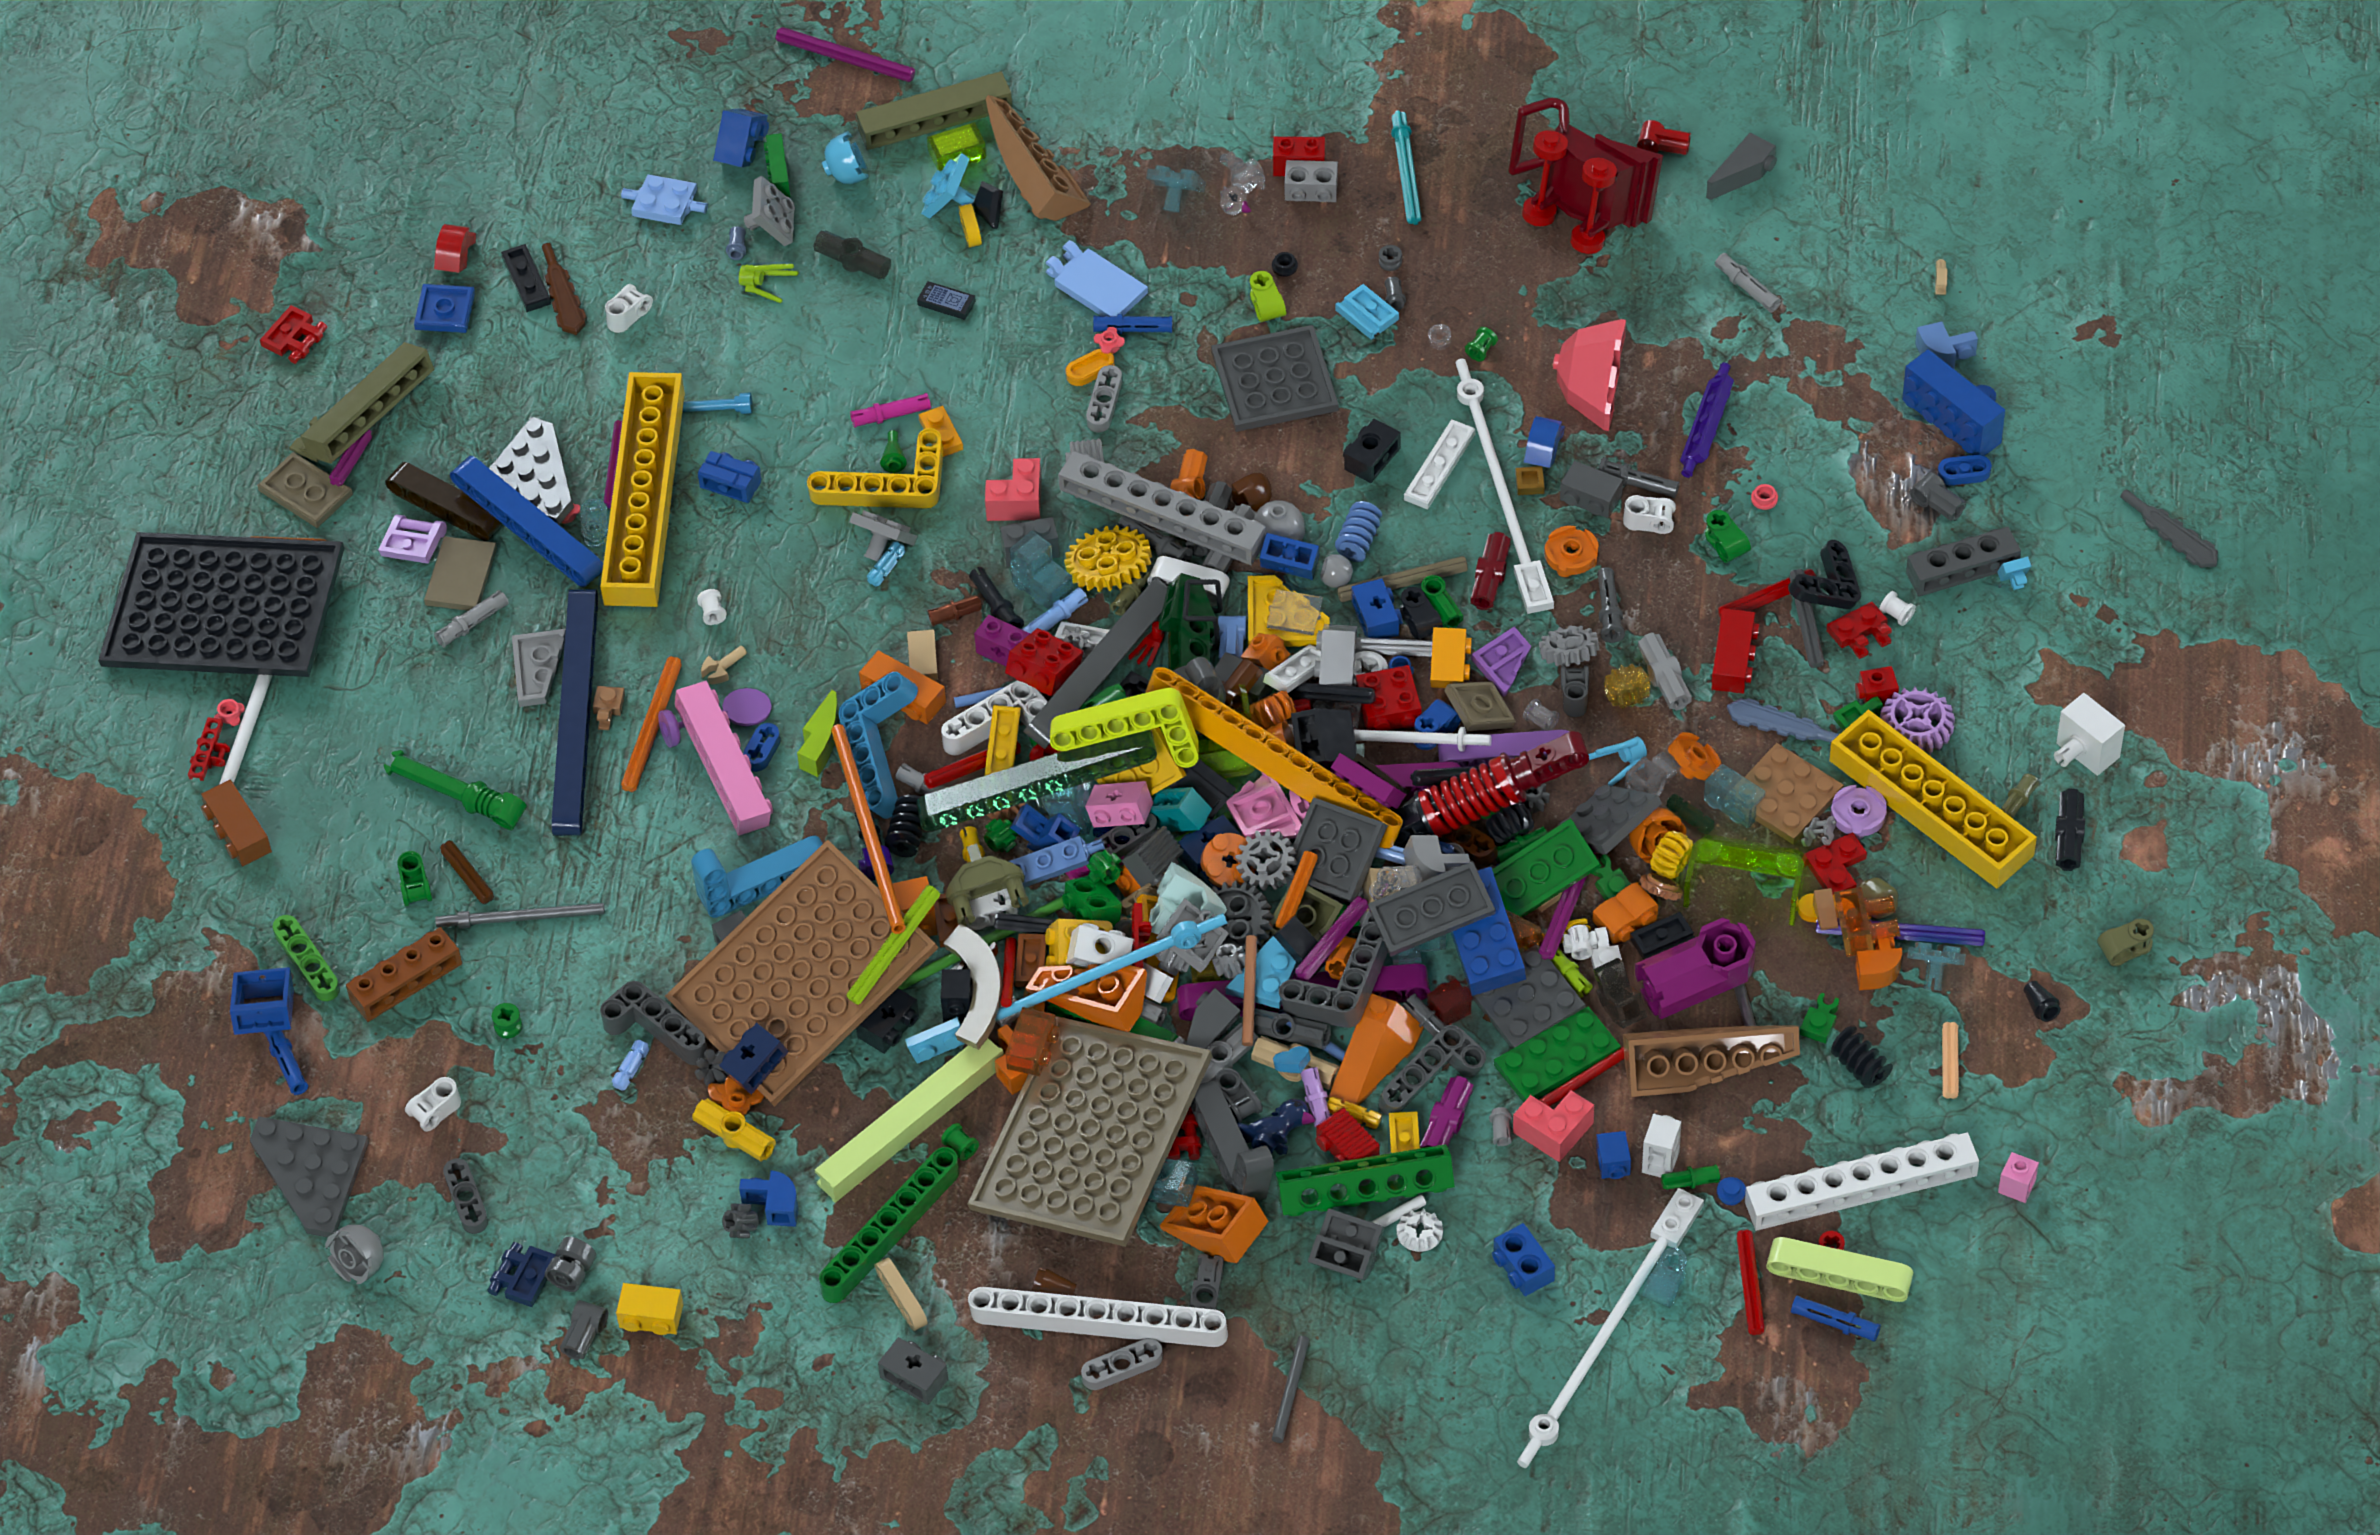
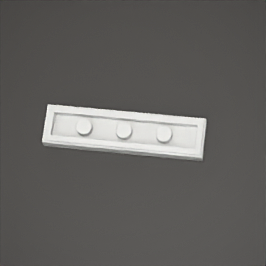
[1404,419,1475,510]

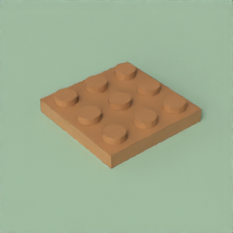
[1726,743,1844,845]

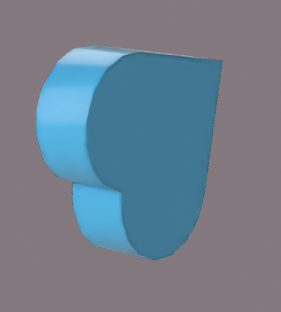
[1273,1046,1311,1073]

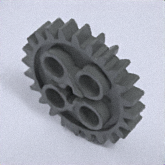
[1209,881,1274,968]

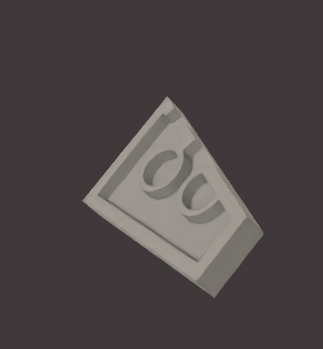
[512,629,566,707]

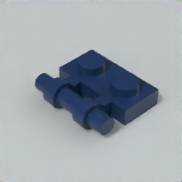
[487,1242,556,1307]

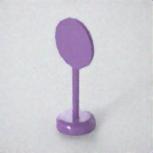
[658,688,772,748]

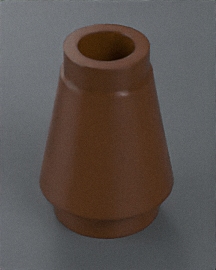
[1032,1268,1077,1296]

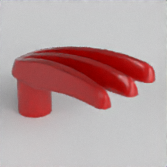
[1128,621,1164,668]

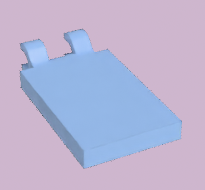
[1046,240,1148,316]

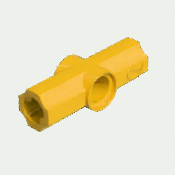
[692,1098,776,1162]

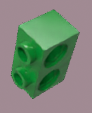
[1062,876,1122,928]

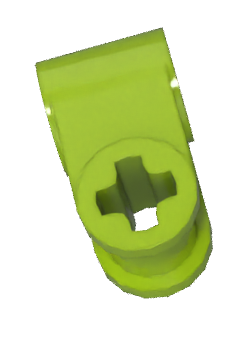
[1250,271,1286,323]

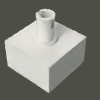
[2054,693,2125,776]

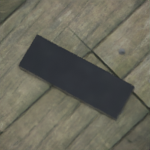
[501,244,551,312]

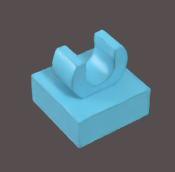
[1997,556,2031,590]

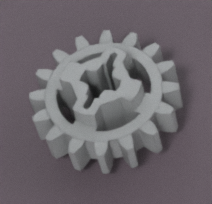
[1539,625,1599,667]
[1235,829,1297,891]

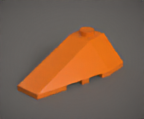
[1025,964,1147,1032]
[1328,993,1424,1105]

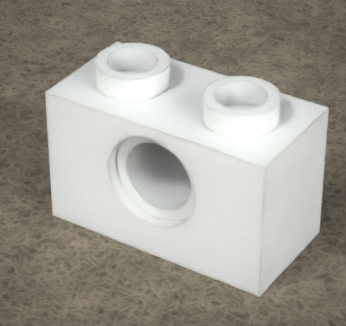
[1066,923,1133,968]

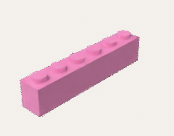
[675,680,773,836]

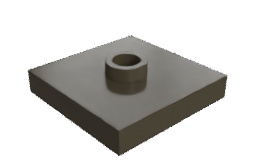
[1444,681,1516,731]

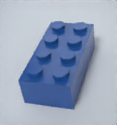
[1902,349,2005,456]
[1451,867,1526,996]

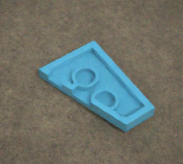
[1225,936,1298,1009]

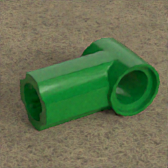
[1421,575,1463,628]

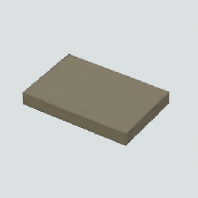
[257,452,353,528]
[424,536,497,611]

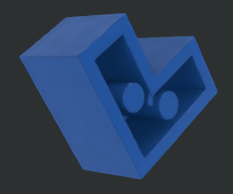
[713,108,769,167]

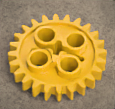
[1064,525,1152,592]

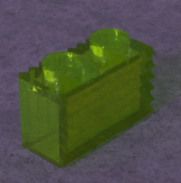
[927,122,986,171]

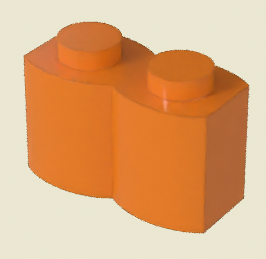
[1593,882,1658,944]

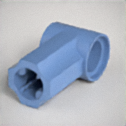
[1218,616,1246,661]

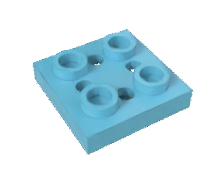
[921,153,976,219]

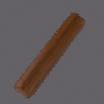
[440,840,494,904]

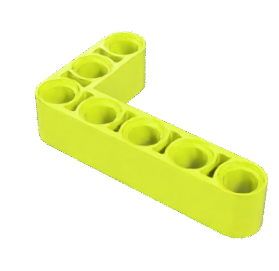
[1050,688,1199,768]

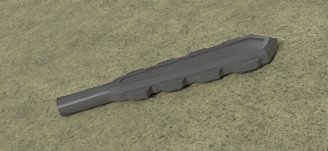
[2120,489,2218,568]

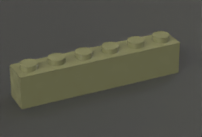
[856,71,1012,150]
[301,342,435,464]

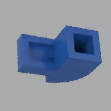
[1524,416,1565,468]
[1010,803,1081,852]
[739,1170,799,1227]

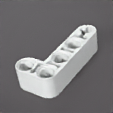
[941,680,1047,755]

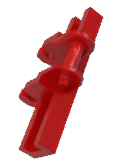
[188,717,230,781]
[1131,903,1152,968]

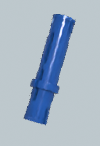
[1093,314,1172,335]
[263,1030,308,1095]
[1791,1295,1881,1342]

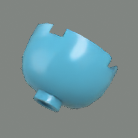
[822,131,869,184]

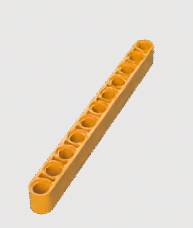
[1145,667,1403,848]

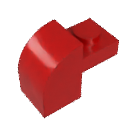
[434,224,476,273]

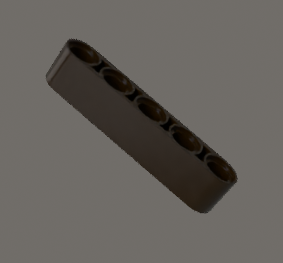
[385,462,503,541]

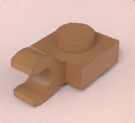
[593,686,625,730]

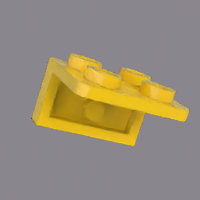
[1045,919,1113,969]

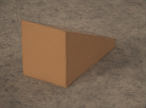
[1813,888,1838,930]

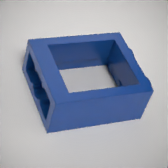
[230,967,294,1035]

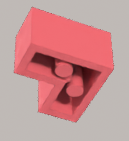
[985,458,1041,521]
[1513,1090,1594,1162]

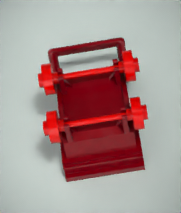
[1508,98,1663,254]

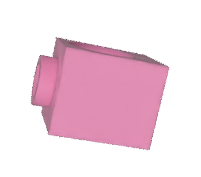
[1998,1152,2039,1203]

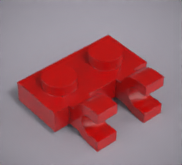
[1827,602,1892,659]

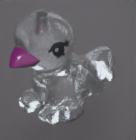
[1219,151,1266,216]

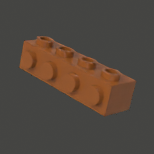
[346,927,462,1022]

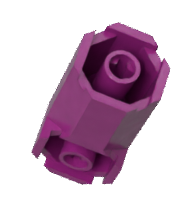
[1635,918,1756,1019]

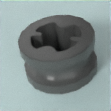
[1379,245,1402,271]

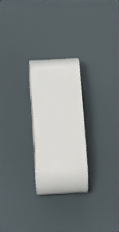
[1147,556,1230,606]

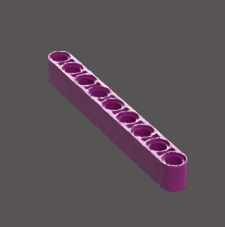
[1176,963,1431,1021]

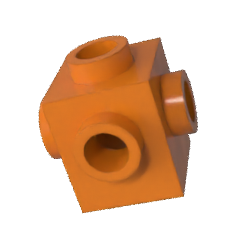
[1240,633,1290,671]

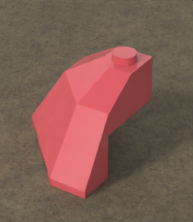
[1553,319,1626,431]

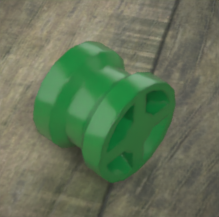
[491,1003,522,1039]

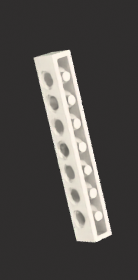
[1745,1132,1979,1231]

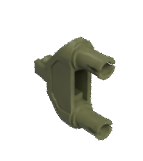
[946,844,1029,926]

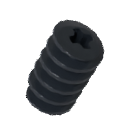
[884,795,931,858]
[1831,1025,1893,1088]

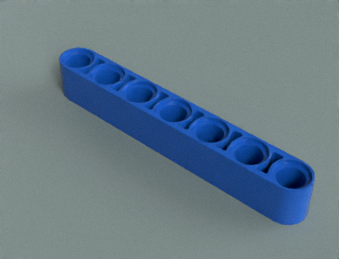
[450,456,603,588]

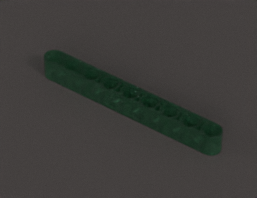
[917,729,1157,832]

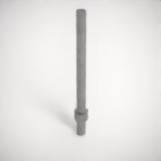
[435,903,604,928]

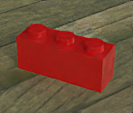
[1711,608,1759,694]

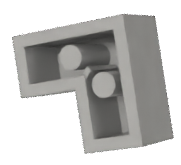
[1314,624,1357,686]

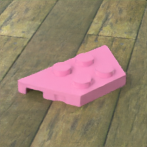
[1226,772,1302,839]

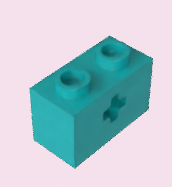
[1150,787,1212,832]

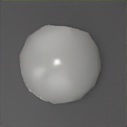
[1320,554,1353,588]

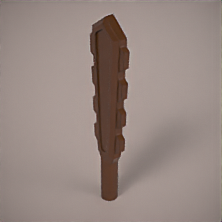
[542,243,587,335]

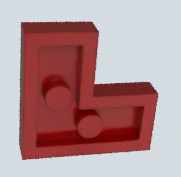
[1804,832,1867,895]

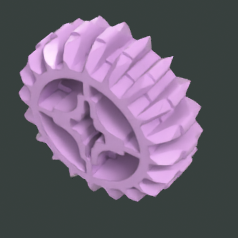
[1880,687,1955,755]

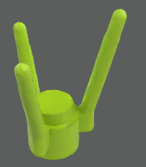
[739,264,799,303]

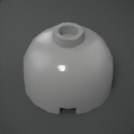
[1253,500,1306,550]
[325,1225,384,1284]

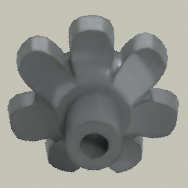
[695,1049,726,1086]

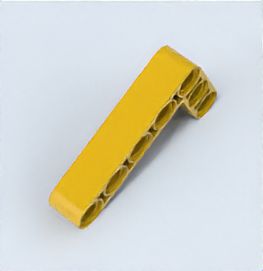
[807,428,943,509]

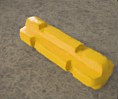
[1327,1097,1381,1129]

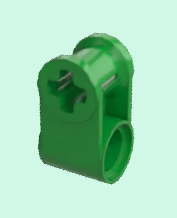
[1705,510,1751,563]
[397,851,432,907]

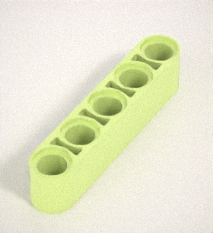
[1766,1237,1914,1302]

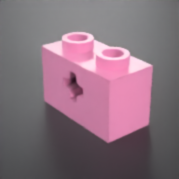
[1085,781,1153,828]

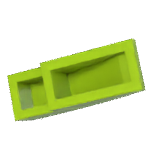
[797,690,839,777]

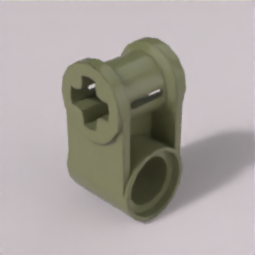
[2097,919,2154,966]

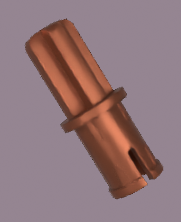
[927,595,982,627]

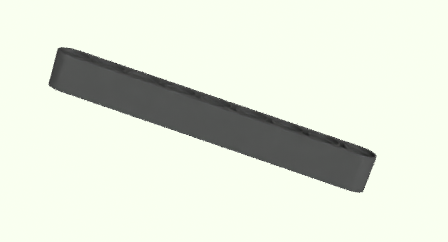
[1023,577,1168,749]

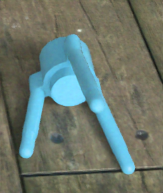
[1588,736,1647,786]

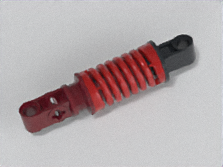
[1393,731,1589,847]

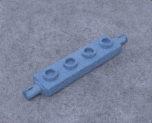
[1001,836,1106,896]

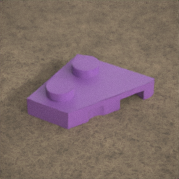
[1471,627,1531,697]

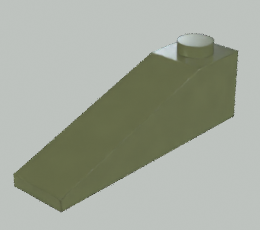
[1244,882,1343,967]

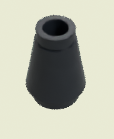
[2023,981,2061,1022]

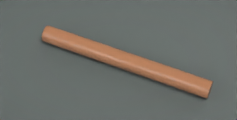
[1242,935,1257,1046]

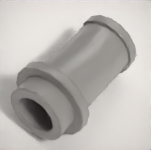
[1489,1107,1512,1146]

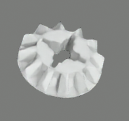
[1353,651,1388,687]
[1397,1208,1443,1252]

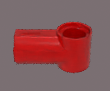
[1637,120,1691,155]

